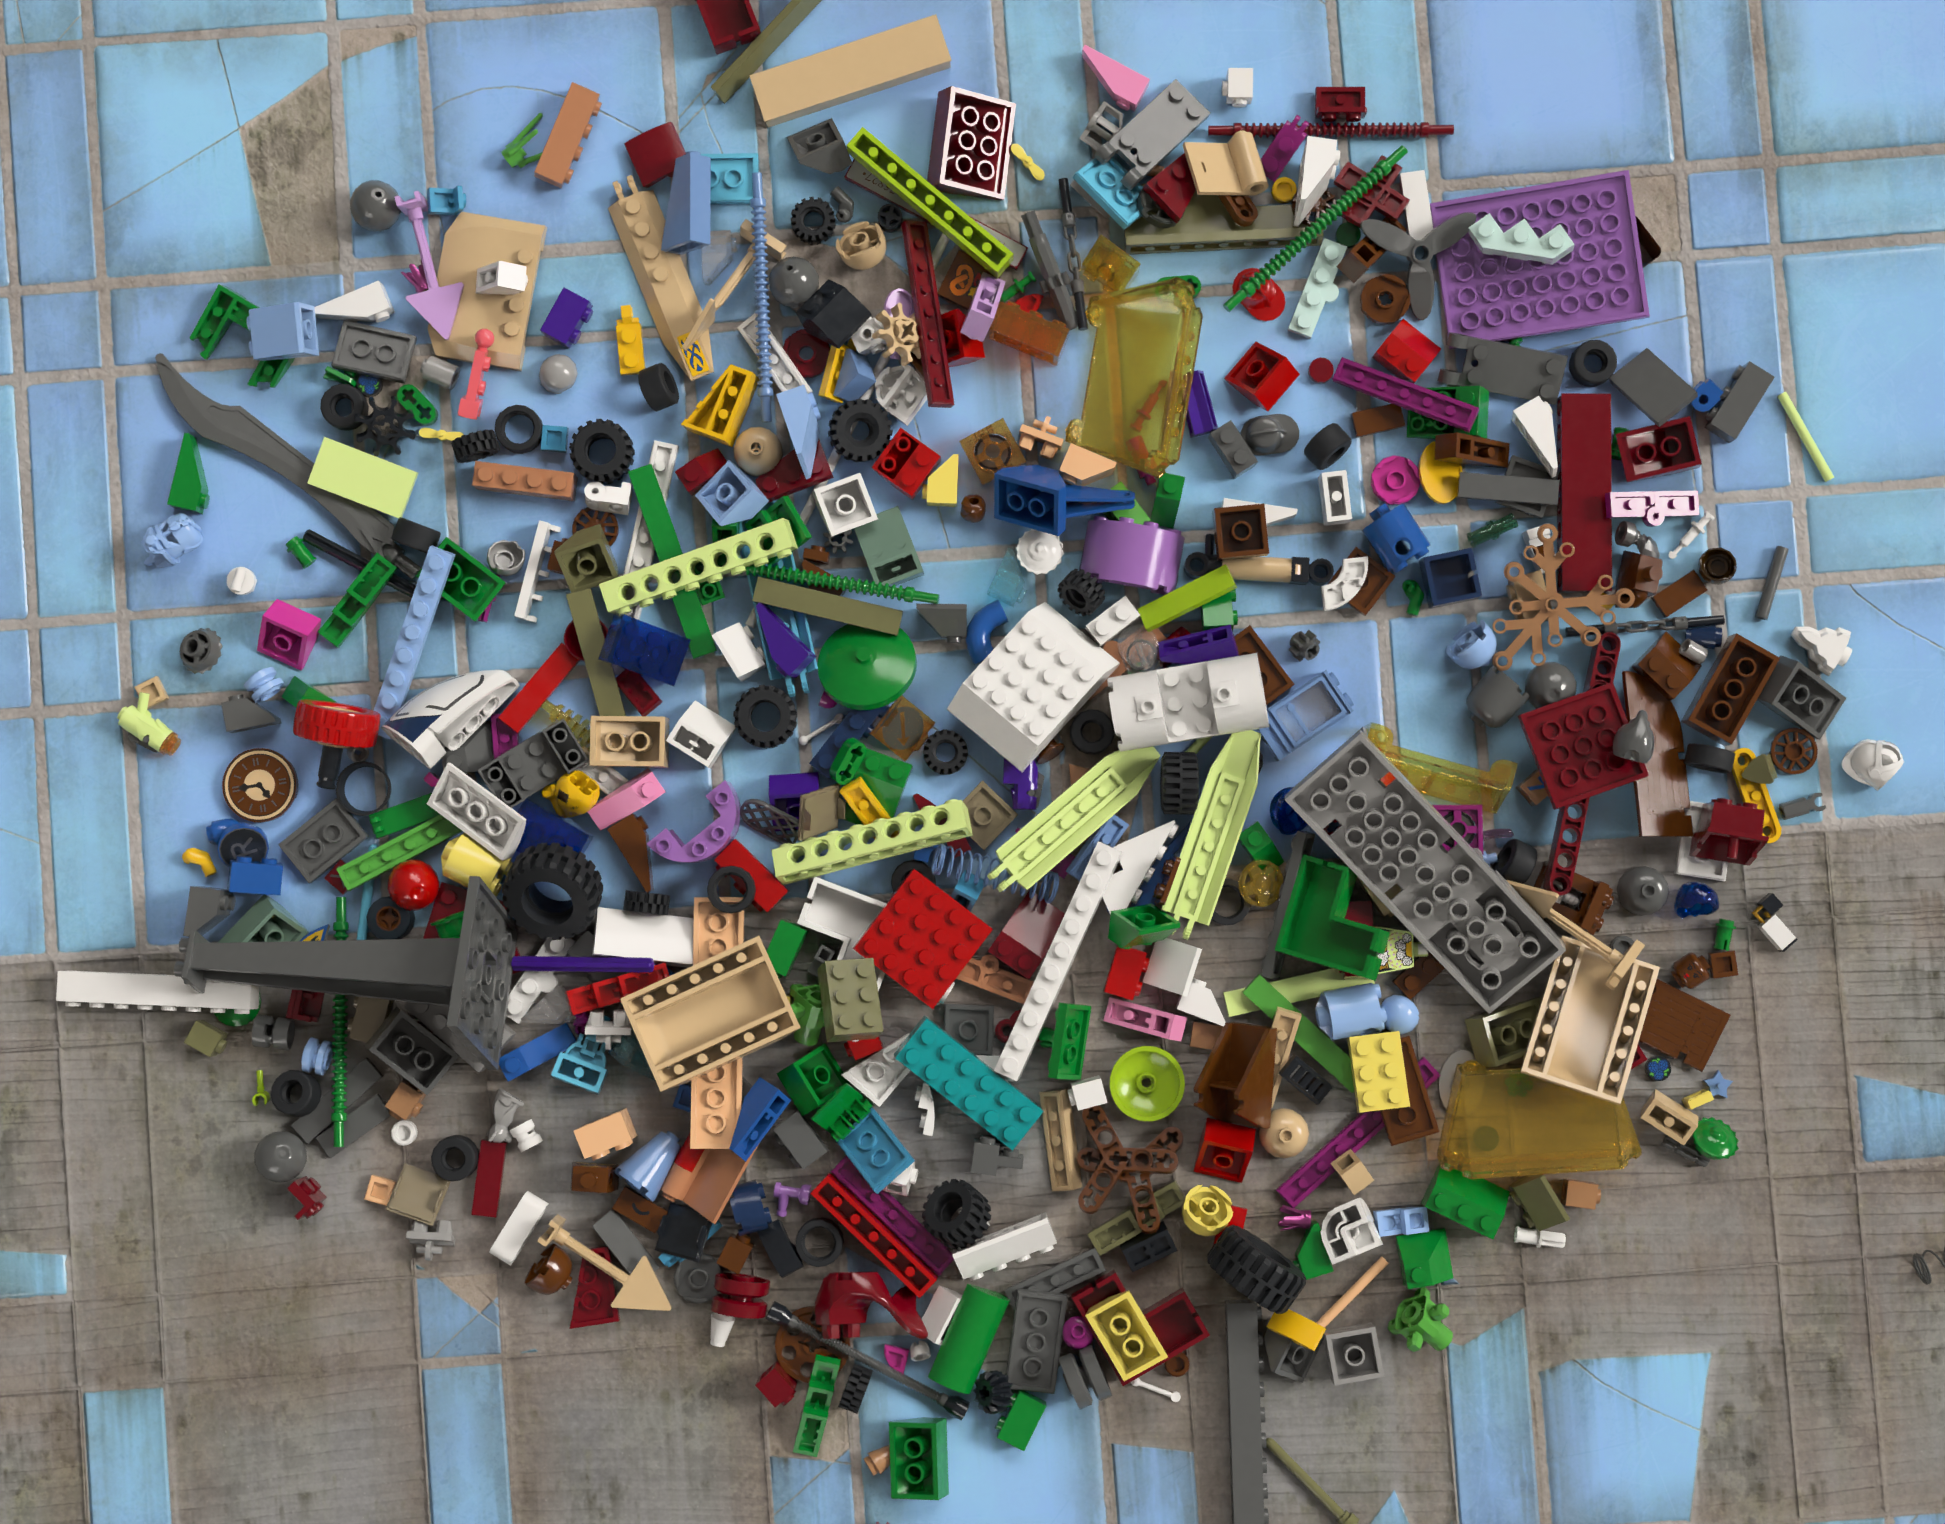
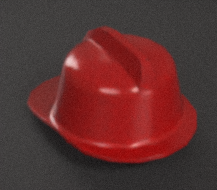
[1232,268,1286,321]

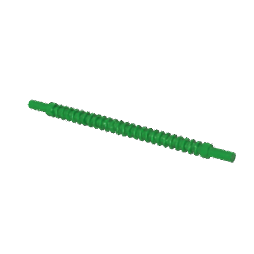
[1223,145,1408,312]
[697,556,939,604]
[331,897,349,1147]

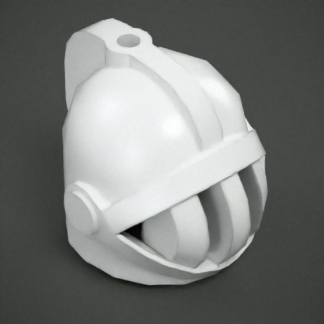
[1842,739,1904,791]

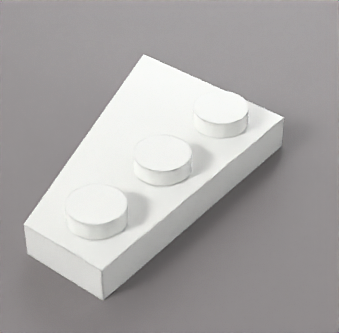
[841,1033,910,1107]

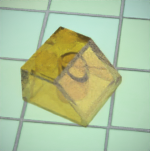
[1081,234,1141,298]

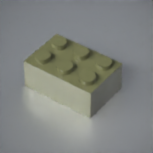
[817,958,884,1042]

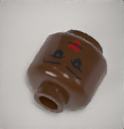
[1671,952,1711,989]

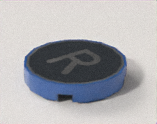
[217,823,269,867]

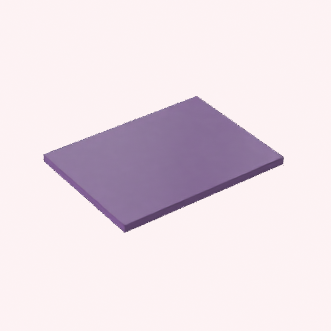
[1430,170,1650,350]

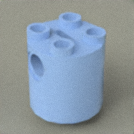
[1315,983,1387,1041]

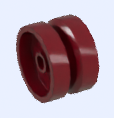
[711,1273,770,1319]

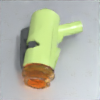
[117,692,181,756]

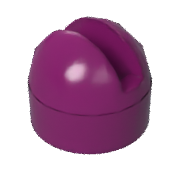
[818,690,837,709]

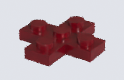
[1334,155,1410,229]

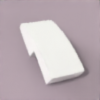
[915,1081,935,1136]

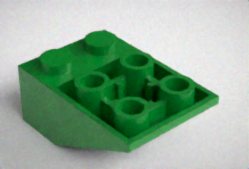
[1407,386,1489,439]

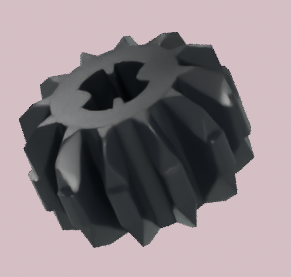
[973,1370,1014,1414]

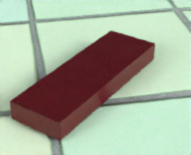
[471,1139,507,1218]

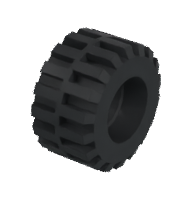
[569,419,635,484]
[733,685,798,749]
[1160,752,1199,815]
[922,1179,991,1249]

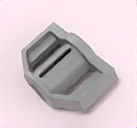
[1079,101,1123,151]

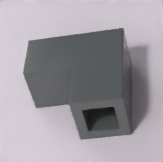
[807,944,837,977]

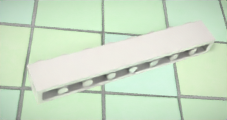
[56,970,260,1014]

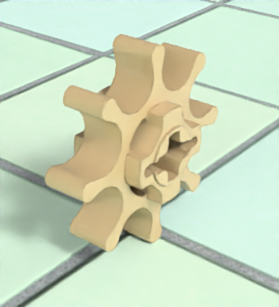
[872,303,921,366]

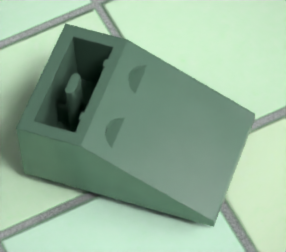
[854,506,924,587]

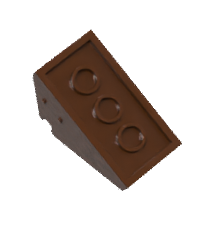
[1193,1022,1277,1129]

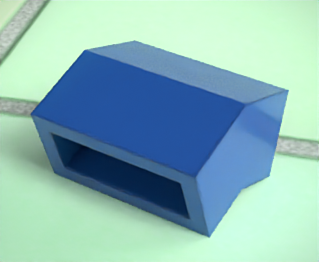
[913,845,938,863]

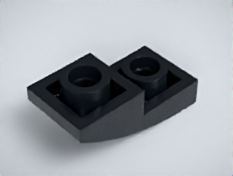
[757,1219,804,1278]

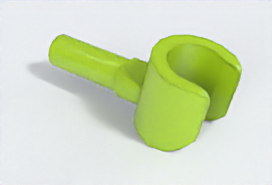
[252,1070,270,1106]

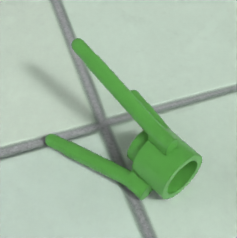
[501,113,543,168]

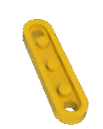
[1732,748,1781,843]

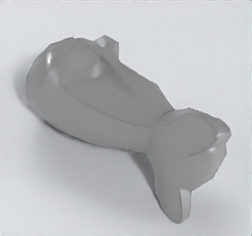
[486,1088,525,1143]

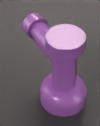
[774,1182,811,1217]

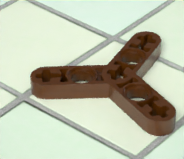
[1078,1105,1178,1214]
[1077,1127,1184,1234]

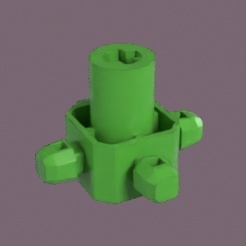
[789,983,825,1046]
[1388,1287,1453,1352]

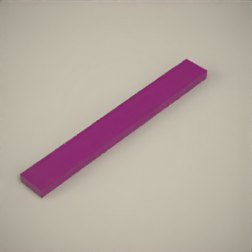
[1275,1057,1441,1208]

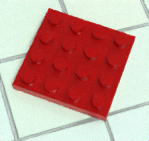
[853,868,993,1009]

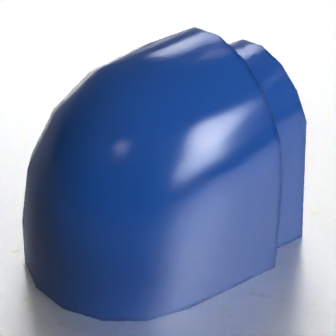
[1690,379,1724,412]
[206,819,240,845]

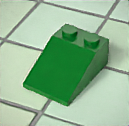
[416,537,506,622]
[843,748,913,825]

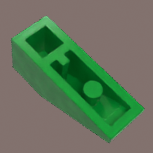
[167,433,210,514]

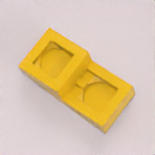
[1266,1309,1326,1351]

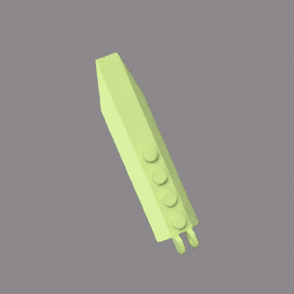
[1162,730,1261,940]
[987,746,1161,892]

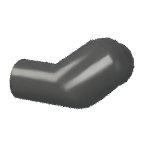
[830,186,854,223]

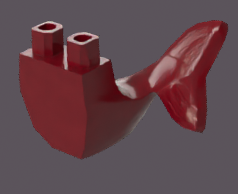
[815,1272,928,1339]

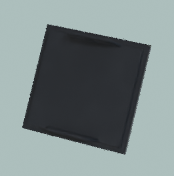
[655,1202,712,1263]

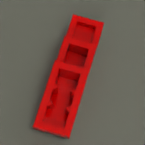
[565,962,669,1016]

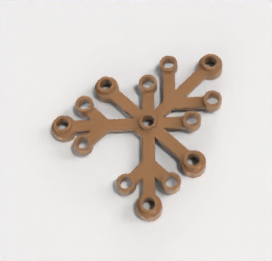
[1492,523,1635,671]

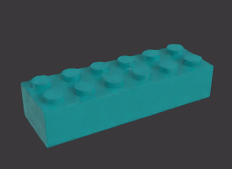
[894,1015,1044,1151]

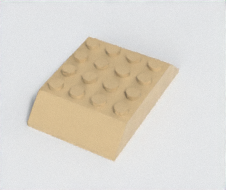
[1521,935,1660,1105]
[620,936,801,1092]

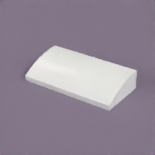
[427,763,526,861]
[592,907,694,968]

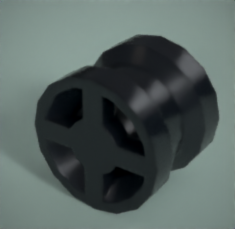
[878,204,903,233]

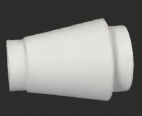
[710,1312,735,1347]

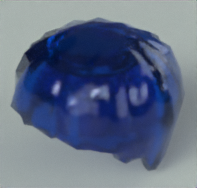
[1674,881,1720,918]

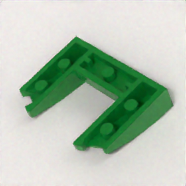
[190,284,295,388]

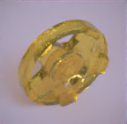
[1239,860,1283,907]

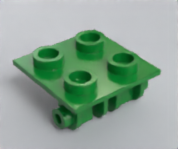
[811,1083,873,1142]

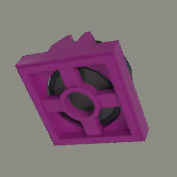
[1432,805,1483,855]

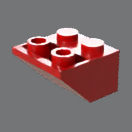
[872,428,941,500]

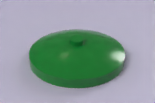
[817,624,917,710]

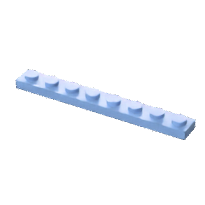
[374,545,456,740]

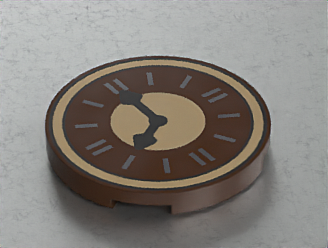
[222,748,298,822]

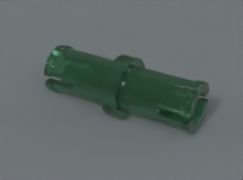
[1467,513,1518,548]

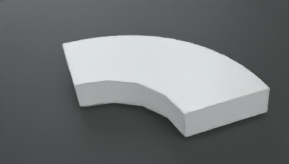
[1321,556,1368,612]

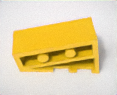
[681,364,760,447]

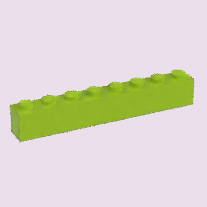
[846,127,1014,279]

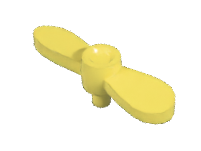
[1011,144,1045,181]
[419,428,464,441]

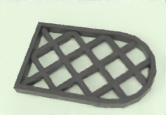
[740,799,799,844]

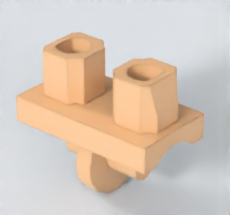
[1019,416,1064,460]

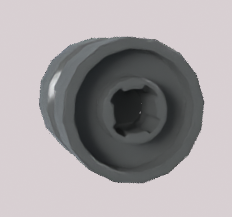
[252,1015,295,1050]

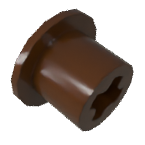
[1036,738,1065,764]

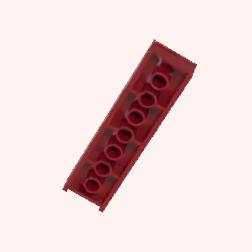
[1557,393,1612,592]

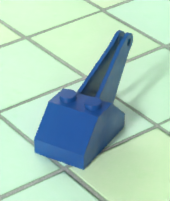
[994,465,1135,536]

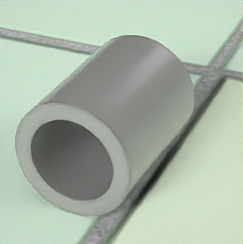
[1679,639,1708,664]

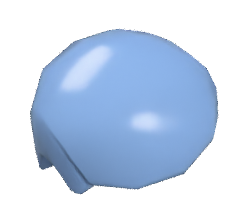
[1380,995,1419,1035]

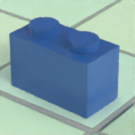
[227,856,283,895]

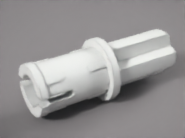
[1514,1226,1566,1248]

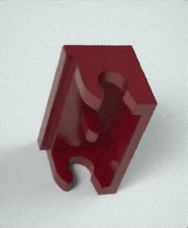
[286,989,325,1022]

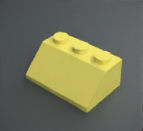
[1085,1290,1168,1381]

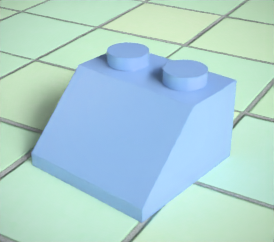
[695,460,769,526]

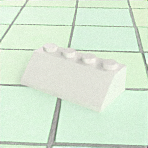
[952,1212,1057,1281]

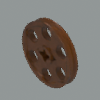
[775,1306,851,1383]

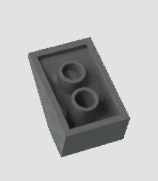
[1757,655,1846,740]

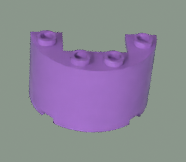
[1079,516,1185,595]
[647,780,741,863]

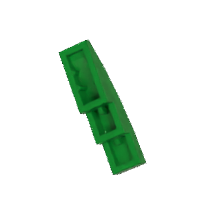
[318,553,397,648]
[793,1354,841,1457]

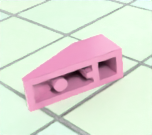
[1082,45,1150,112]
[588,768,665,831]
[1103,997,1187,1042]

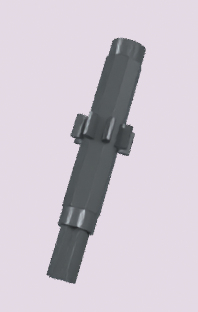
[1021,210,1078,332]

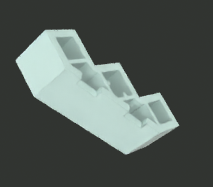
[1468,213,1574,265]

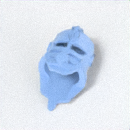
[141,513,203,569]

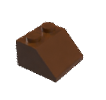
[1631,631,1702,701]

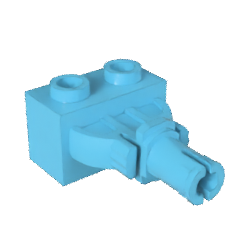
[551,1015,611,1095]

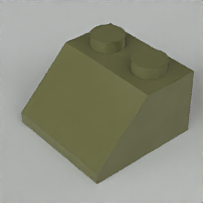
[554,524,619,592]
[1509,1170,1570,1231]

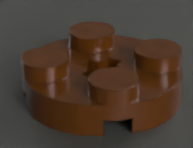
[1360,274,1411,325]

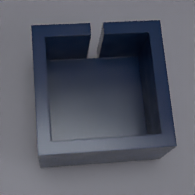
[1419,548,1482,609]

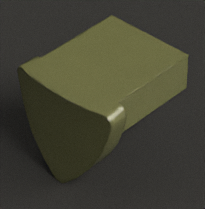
[1742,754,1778,784]

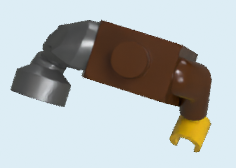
[1601,521,1663,610]

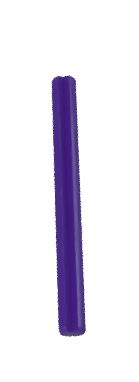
[511,956,655,973]

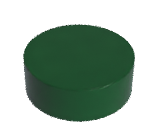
[1335,222,1361,248]

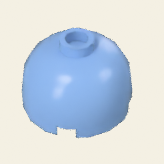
[1446,620,1497,669]

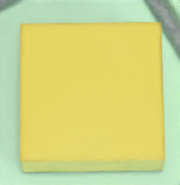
[1682,1089,1714,1110]

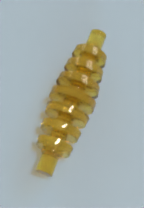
[541,700,590,752]

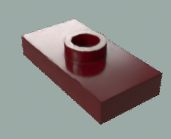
[616,664,663,716]

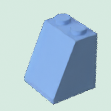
[247,302,319,361]

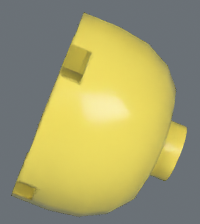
[1182,1185,1233,1237]

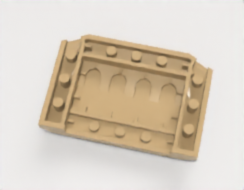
[428,212,547,371]

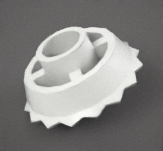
[1016,529,1064,575]

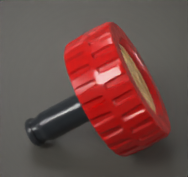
[293,699,381,789]

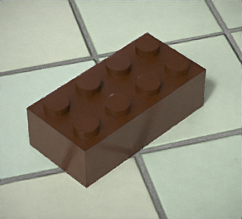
[1681,633,1780,746]

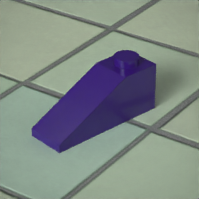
[756,603,817,678]
[1158,624,1239,664]

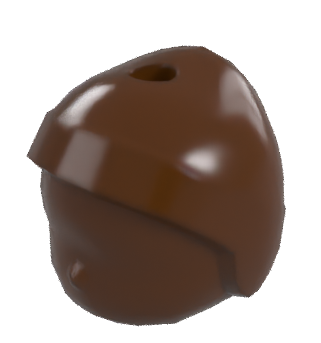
[960,494,986,523]

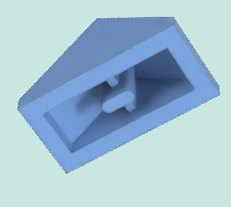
[833,348,876,402]

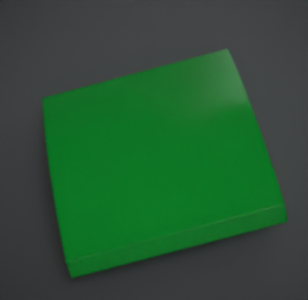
[744,496,812,565]

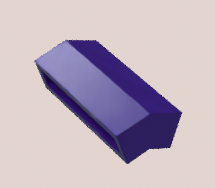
[1175,370,1218,438]

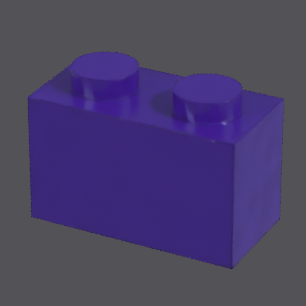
[540,287,593,349]

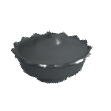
[179,628,223,674]

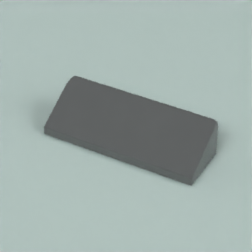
[592,1209,660,1274]

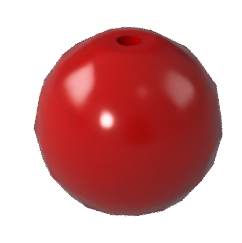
[387,859,439,911]

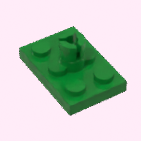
[1039,1002,1091,1080]

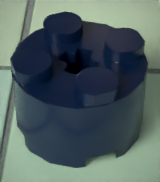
[729,1179,772,1236]

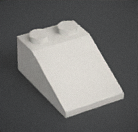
[1293,136,1340,227]

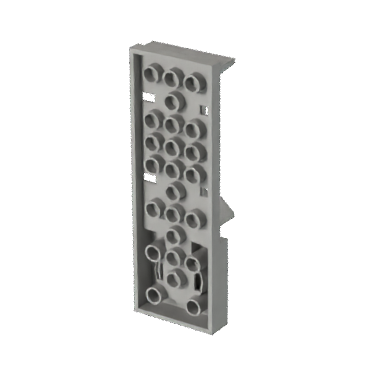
[1285,727,1566,1014]

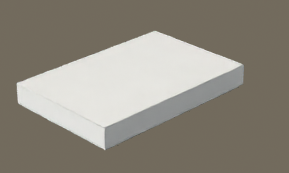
[1674,801,1728,881]

